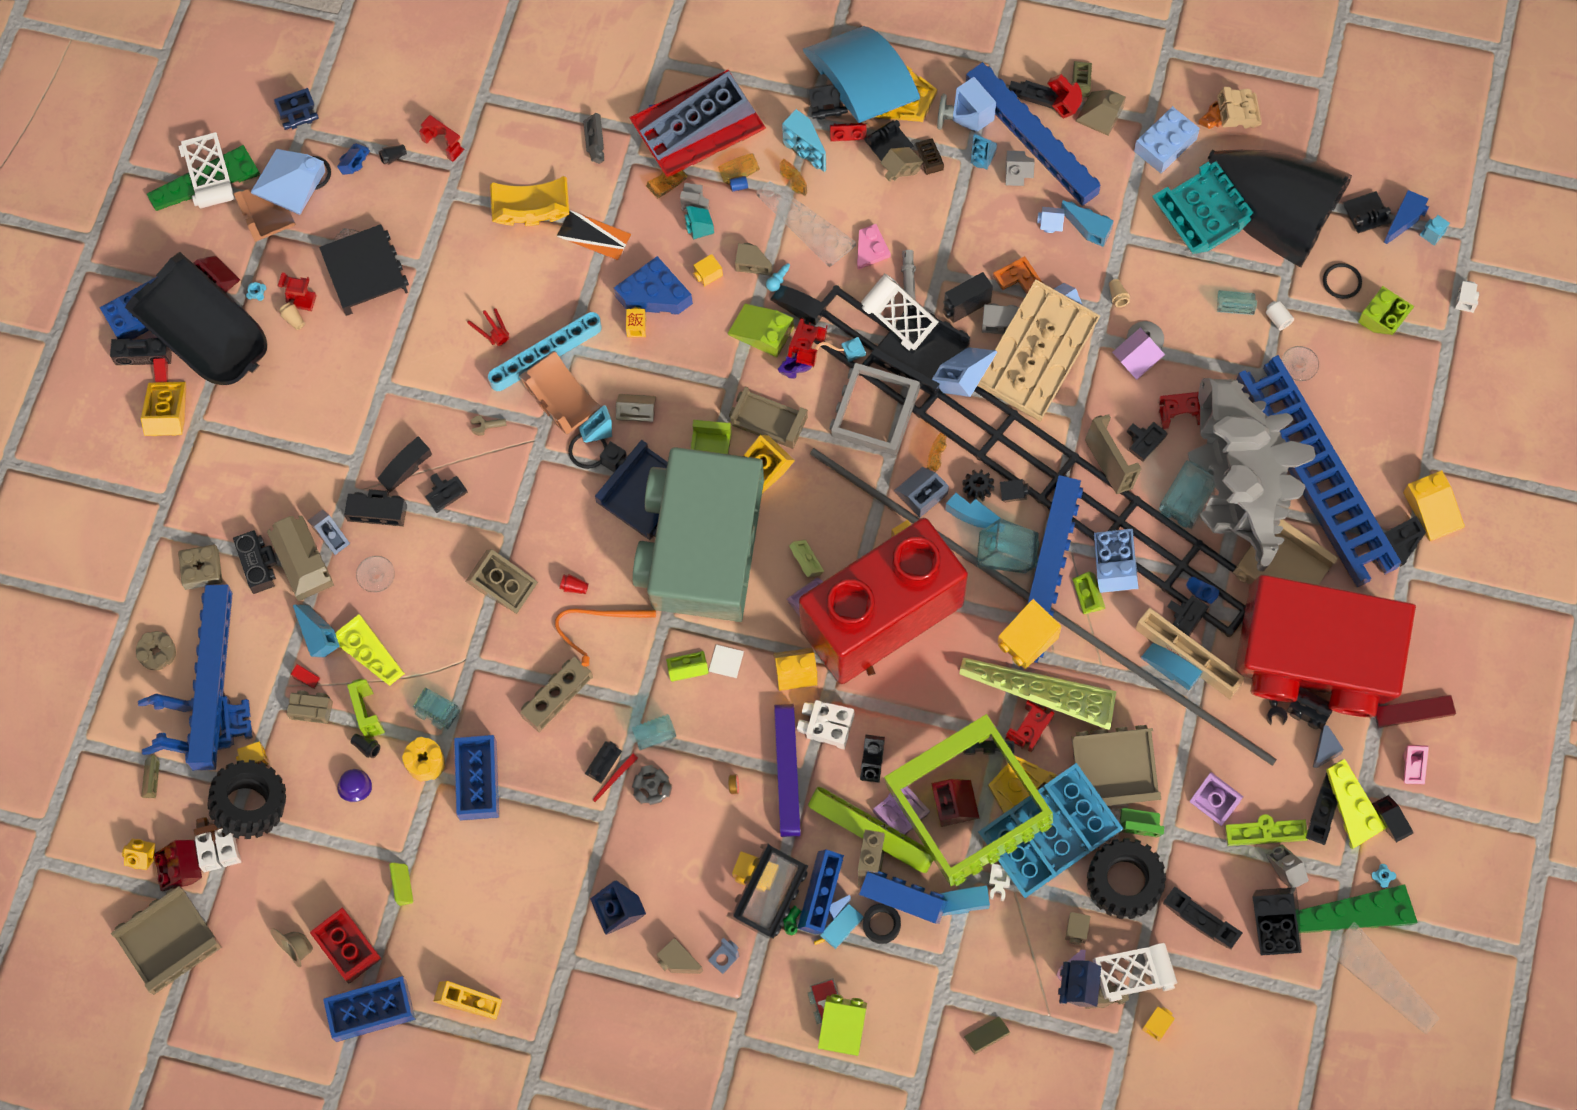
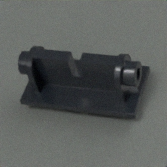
[585,741,622,784]

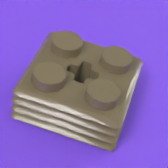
[178,544,222,590]

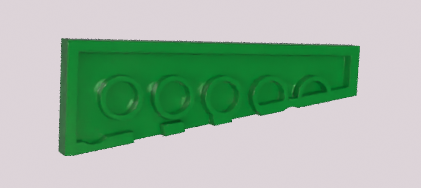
[147,145,260,211]
[1299,884,1418,933]

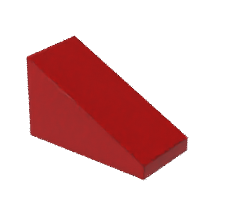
[153,358,168,382]
[291,664,320,689]

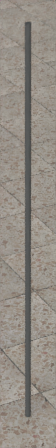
[810,448,1277,766]

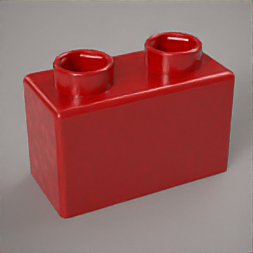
[799,518,968,684]
[1235,575,1416,718]

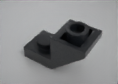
[860,735,885,783]
[1372,795,1414,843]

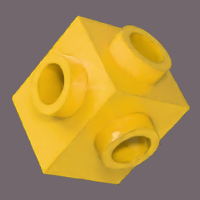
[122,839,155,870]

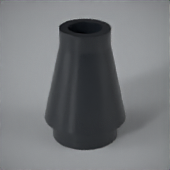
[378,144,407,165]
[350,734,381,758]

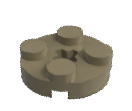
[136,631,176,671]

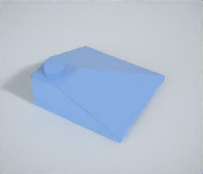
[251,149,325,215]

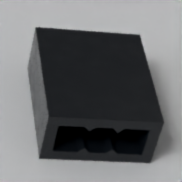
[943,272,993,323]

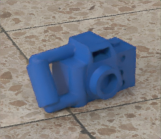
[337,143,370,175]

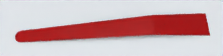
[593,753,639,802]

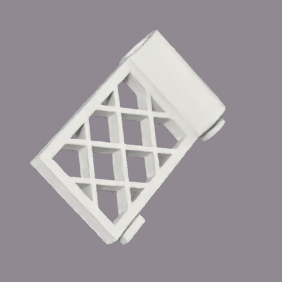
[178,132,235,209]
[861,273,939,351]
[1092,943,1178,1002]

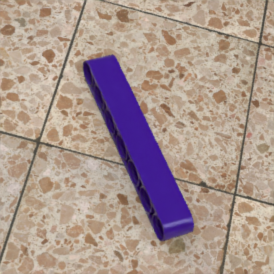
[774,704,801,837]

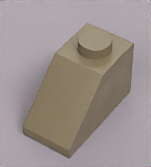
[735,243,773,276]
[657,938,703,974]

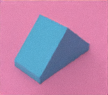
[579,405,612,443]

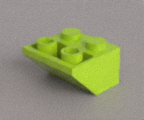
[1358,286,1414,335]

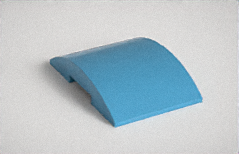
[803,26,920,123]
[978,763,1123,898]

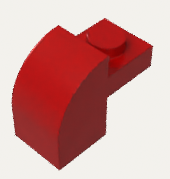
[1047,74,1082,119]

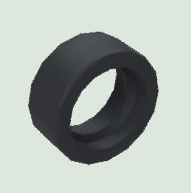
[863,904,901,944]

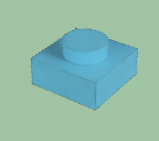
[841,337,866,362]

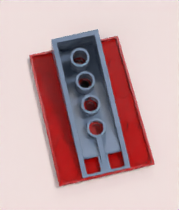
[629,70,766,177]

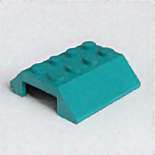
[1152,161,1253,254]

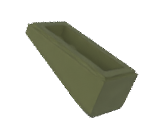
[1072,61,1092,97]

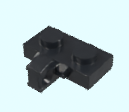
[1127,422,1168,462]
[425,473,468,513]
[1167,595,1209,636]

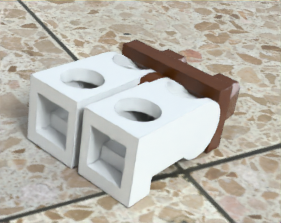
[193,817,242,872]

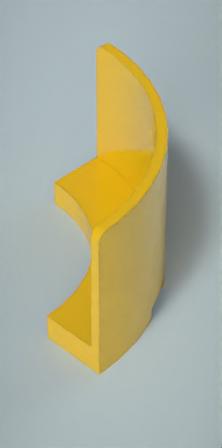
[490,176,569,226]

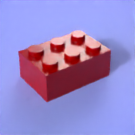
[309,907,382,984]

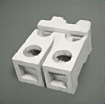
[797,700,855,750]

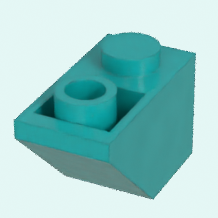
[684,206,714,239]

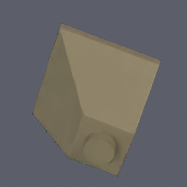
[1076,90,1126,136]

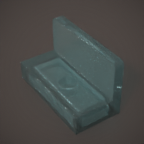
[1217,290,1257,315]

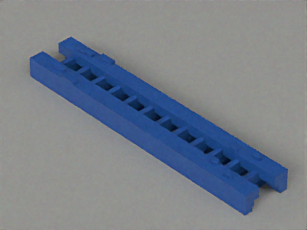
[1236,355,1401,587]

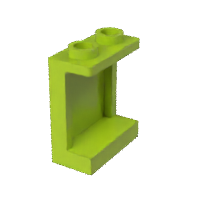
[691,420,732,454]
[347,679,385,738]
[818,994,867,1056]

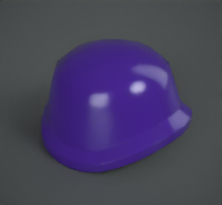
[337,769,372,802]

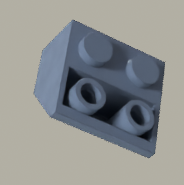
[894,467,949,518]

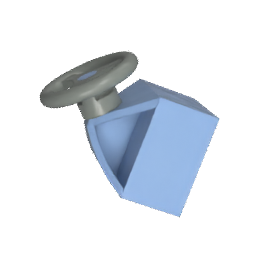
[937,77,996,132]

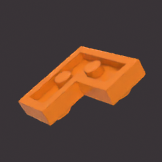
[993,256,1043,294]

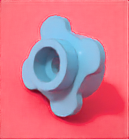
[246,282,266,301]
[1371,864,1396,888]

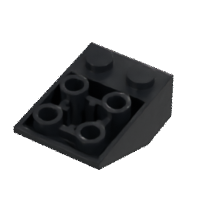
[1252,887,1302,956]

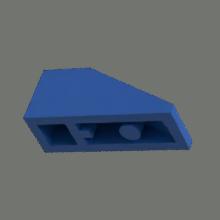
[1384,190,1429,244]

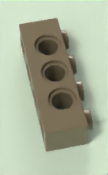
[520,657,593,733]

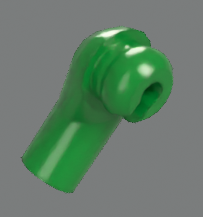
[783,905,802,936]

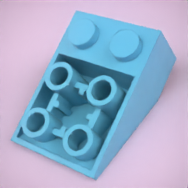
[782,109,826,172]

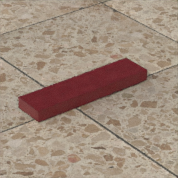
[1375,695,1456,728]

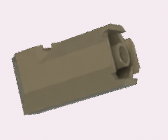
[267,516,334,601]

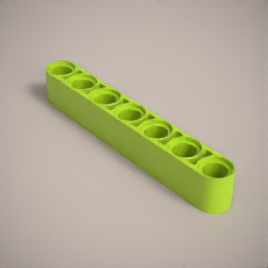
[808,787,933,873]

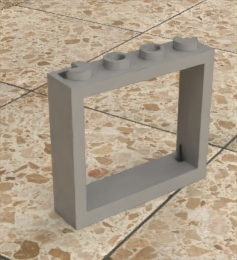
[829,363,920,456]

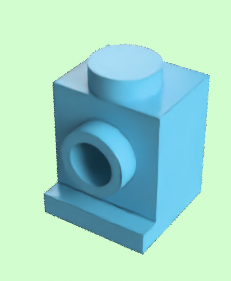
[1420,215,1450,246]

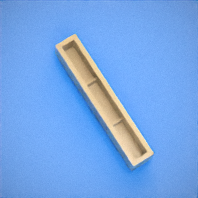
[1136,608,1245,699]

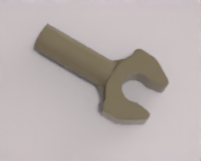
[471,415,507,436]

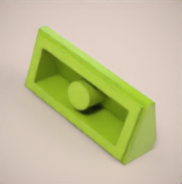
[1072,572,1105,614]
[666,651,709,682]
[389,863,413,906]

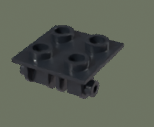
[864,120,914,161]
[1343,191,1392,234]

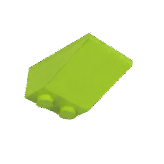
[728,304,794,358]

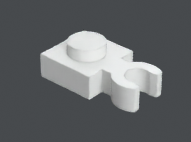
[989,864,1010,901]

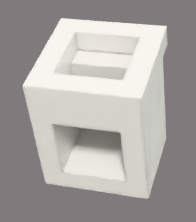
[1455,281,1479,313]

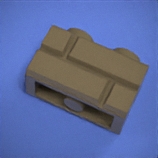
[287,690,333,724]

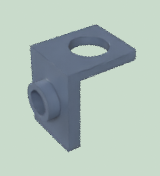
[708,938,739,974]

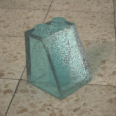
[1159,460,1216,529]
[976,518,1039,574]

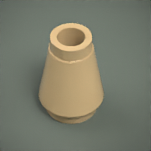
[1109,279,1130,307]
[279,302,305,330]

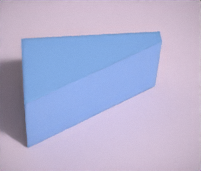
[829,895,851,920]

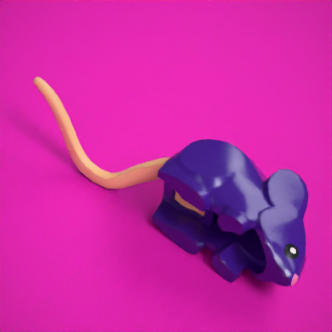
[778,342,844,379]

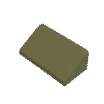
[141,755,160,798]
[964,1016,1010,1055]

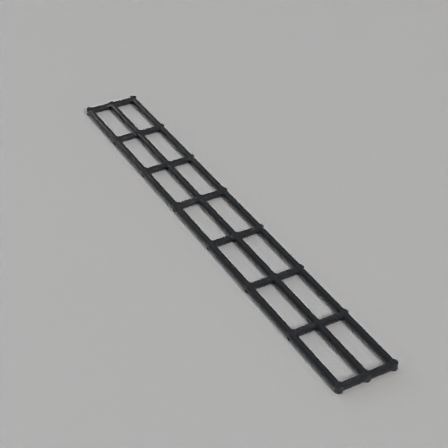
[804,285,1250,637]

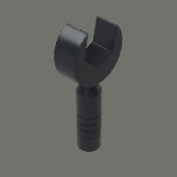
[1267,699,1288,725]

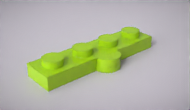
[1225,814,1308,846]

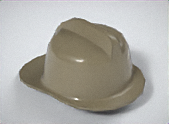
[270,928,313,967]

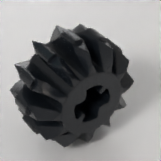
[962,469,994,502]

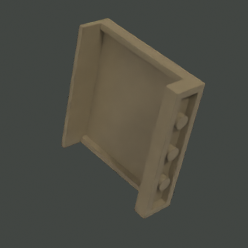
[1071,725,1161,806]
[111,886,222,995]

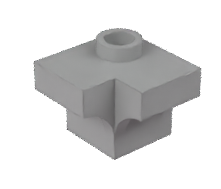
[1006,151,1035,186]
[680,183,710,212]

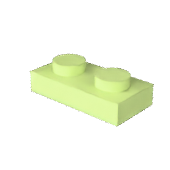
[789,540,824,577]

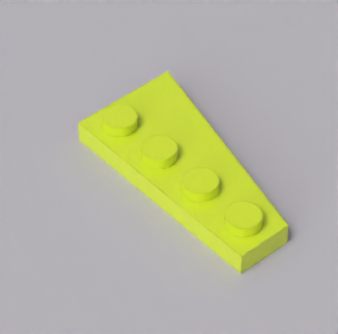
[335,614,405,686]
[1326,759,1386,849]

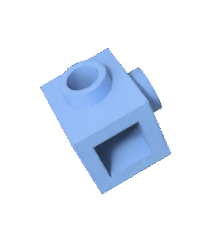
[1037,207,1064,233]

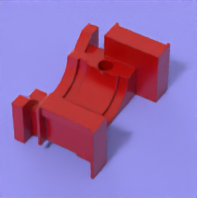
[419,115,465,162]
[278,272,317,312]
[788,319,828,367]
[1158,392,1200,429]
[1005,700,1055,752]

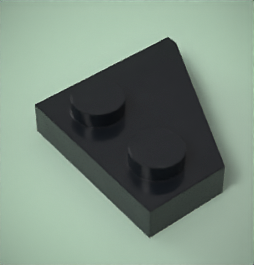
[1384,516,1426,567]

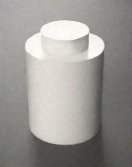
[1266,301,1294,330]

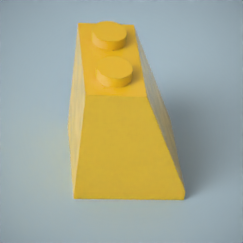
[998,599,1061,669]
[774,648,818,691]

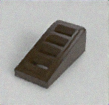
[915,138,944,175]

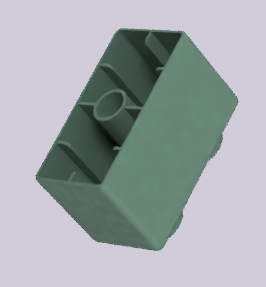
[632,447,764,622]

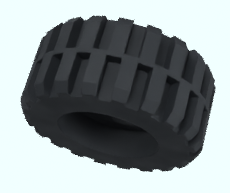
[207,760,286,839]
[1087,838,1166,919]

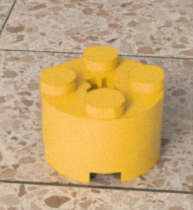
[402,737,445,782]

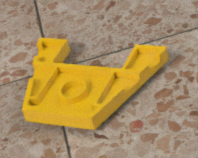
[873,66,937,122]
[988,756,1057,813]

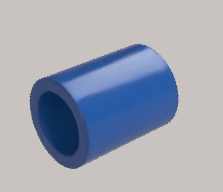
[730,176,748,192]

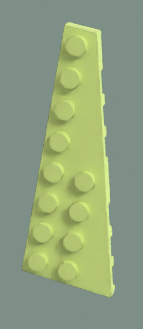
[959,657,1117,730]

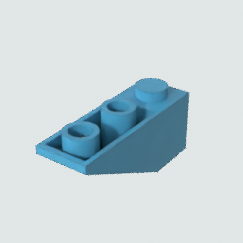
[971,134,997,170]
[1061,200,1114,247]
[293,604,340,657]

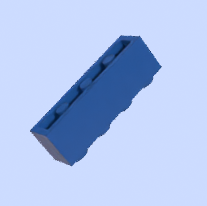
[797,849,844,935]

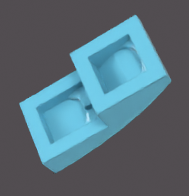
[820,904,864,949]

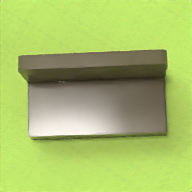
[616,394,656,422]

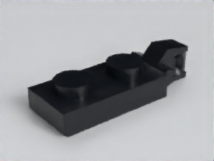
[1009,80,1058,109]
[963,740,1014,755]

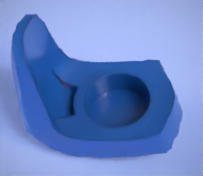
[1186,577,1219,604]

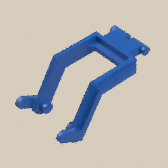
[138,693,253,755]

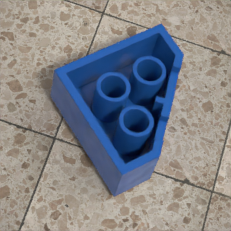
[614,256,693,315]

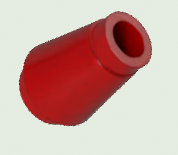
[559,574,589,594]

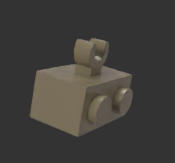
[880,147,923,181]

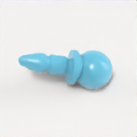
[766,263,790,291]

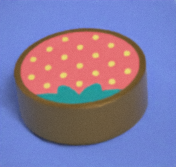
[728,774,739,794]

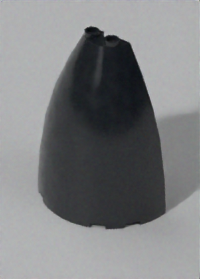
[1204,149,1352,268]

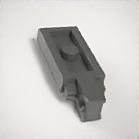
[583,113,604,164]

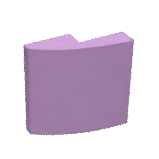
[873,786,930,835]

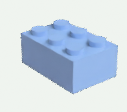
[1134,106,1200,173]

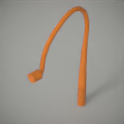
[555,609,656,666]

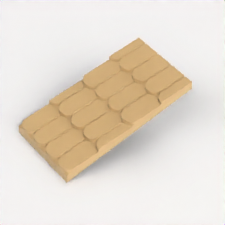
[977,279,1100,421]

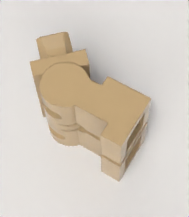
[1217,87,1262,129]

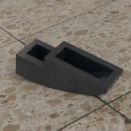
[770,285,826,325]
[377,436,432,493]

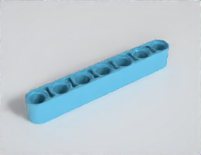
[488,312,602,391]

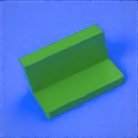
[1120,808,1164,838]

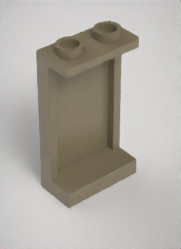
[729,387,808,449]
[1085,414,1142,494]
[858,830,885,886]

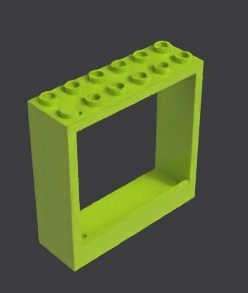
[884,714,1053,886]

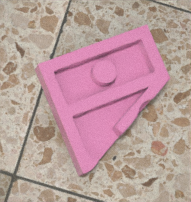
[857,224,891,270]

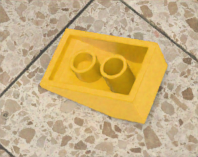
[141,382,186,436]
[743,435,795,494]
[1403,470,1465,541]

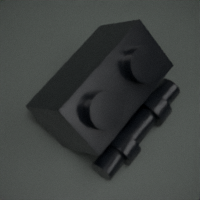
[807,84,848,120]
[1286,687,1333,730]

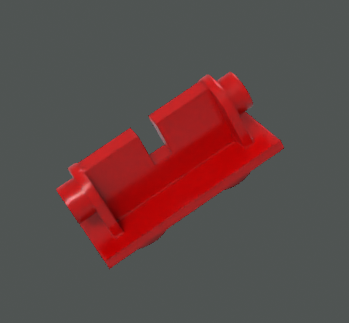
[830,122,867,141]

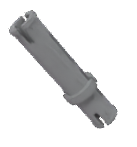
[901,250,916,303]

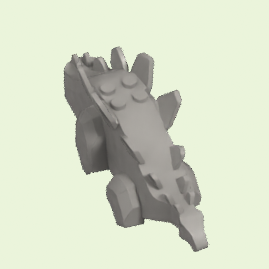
[1187,378,1316,572]

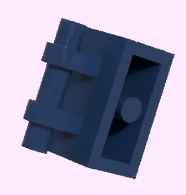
[274,88,319,130]
[1058,960,1101,1007]

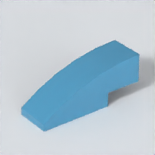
[945,493,1005,531]
[1141,643,1202,691]
[940,886,990,916]

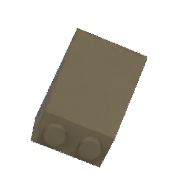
[465,549,538,614]

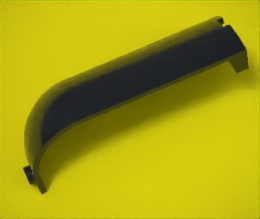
[125,252,267,385]

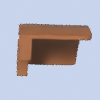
[234,187,296,242]
[519,351,601,434]

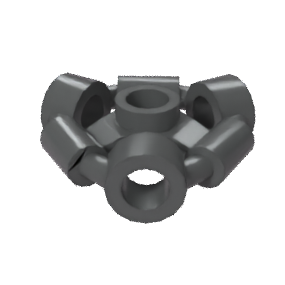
[632,765,672,805]

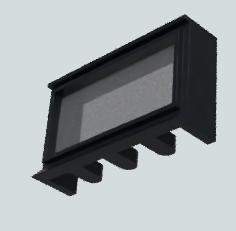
[727,843,808,939]

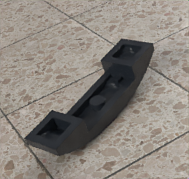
[1306,772,1338,845]
[1163,887,1243,949]

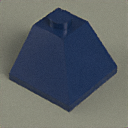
[590,880,646,935]

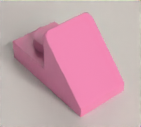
[1403,745,1428,784]

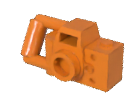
[1198,101,1222,129]

